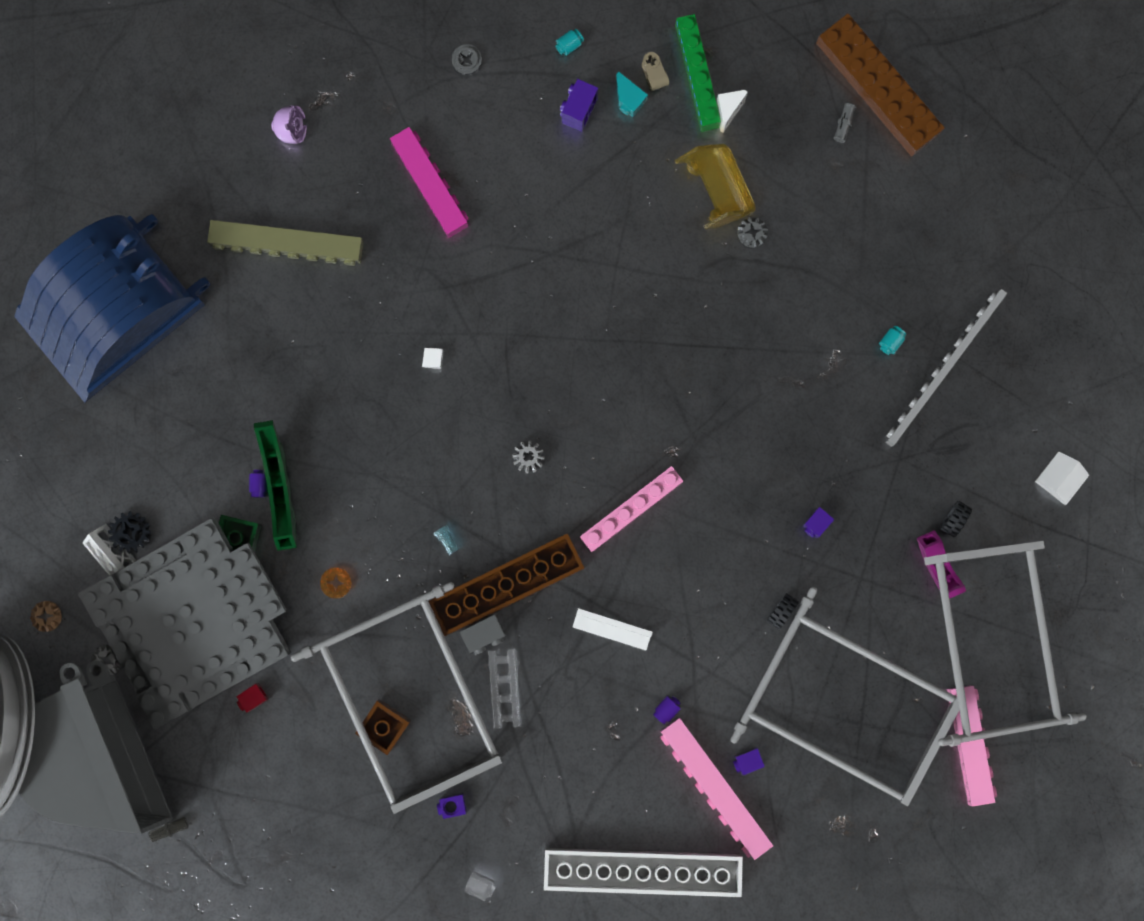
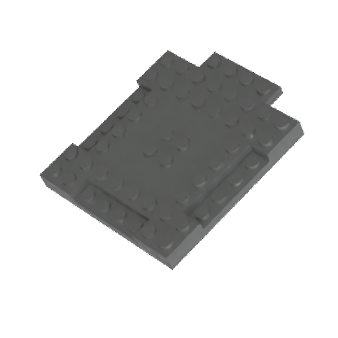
[78,517,291,730]

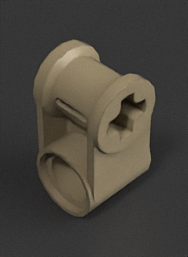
[642,52,669,91]

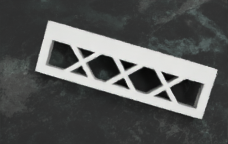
[83,524,136,576]
[573,608,652,650]

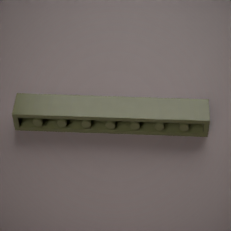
[207,220,363,266]

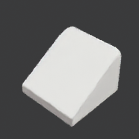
[422,348,444,369]

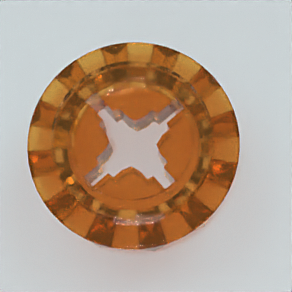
[320,568,351,599]

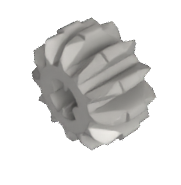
[512,441,545,474]

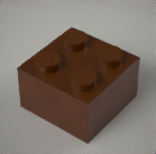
[355,699,411,755]

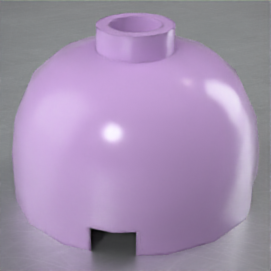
[271,106,307,144]

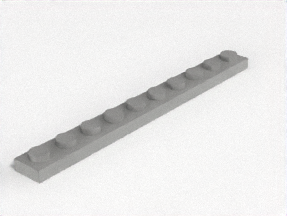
[886,289,1007,447]

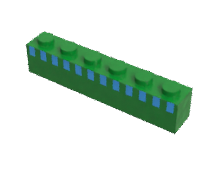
[675,14,721,132]

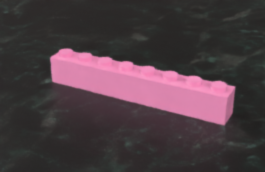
[660,717,773,860]

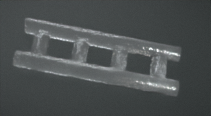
[488,649,521,729]

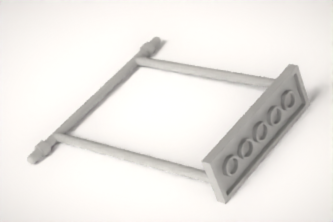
[924,541,1086,747]
[290,582,502,814]
[731,587,959,806]

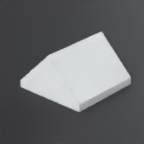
[716,90,748,133]
[1035,452,1089,505]

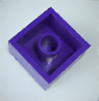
[560,79,598,132]

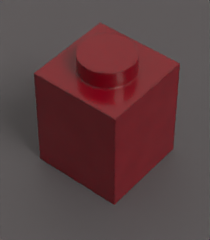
[236,683,269,713]

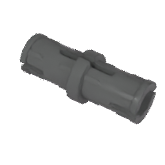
[833,103,857,143]

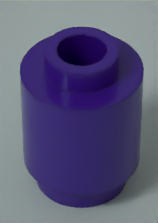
[249,470,268,498]
[653,695,682,725]

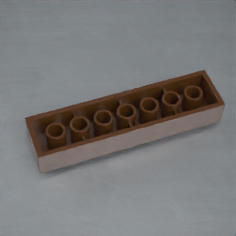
[816,13,945,157]
[428,533,585,637]

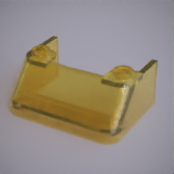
[675,144,755,229]

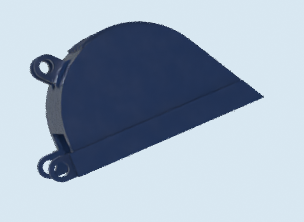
[14,214,211,403]

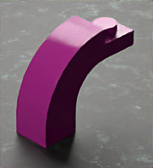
[917,531,966,599]

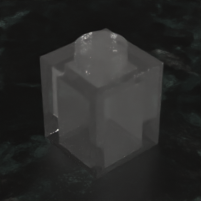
[464,871,495,901]

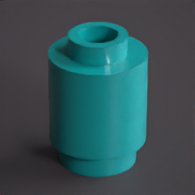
[555,29,584,56]
[879,326,907,355]

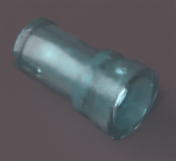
[433,526,459,555]

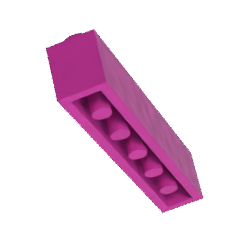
[390,127,469,238]

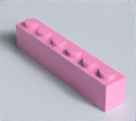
[580,466,683,553]
[947,685,997,807]

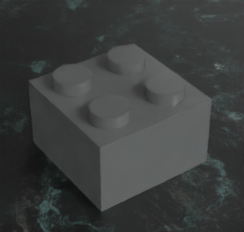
[459,615,506,655]

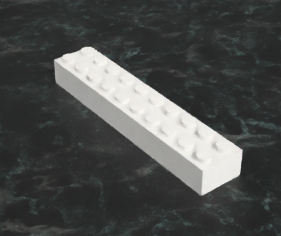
[544,848,743,897]

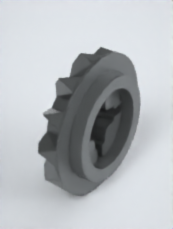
[452,44,482,75]
[737,217,768,248]

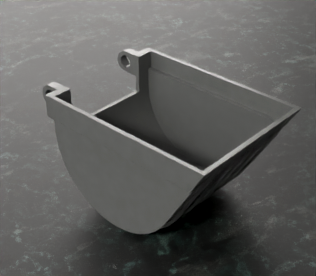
[19,661,173,834]

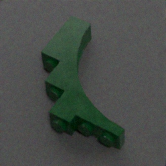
[254,420,297,551]

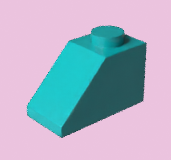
[616,72,648,117]

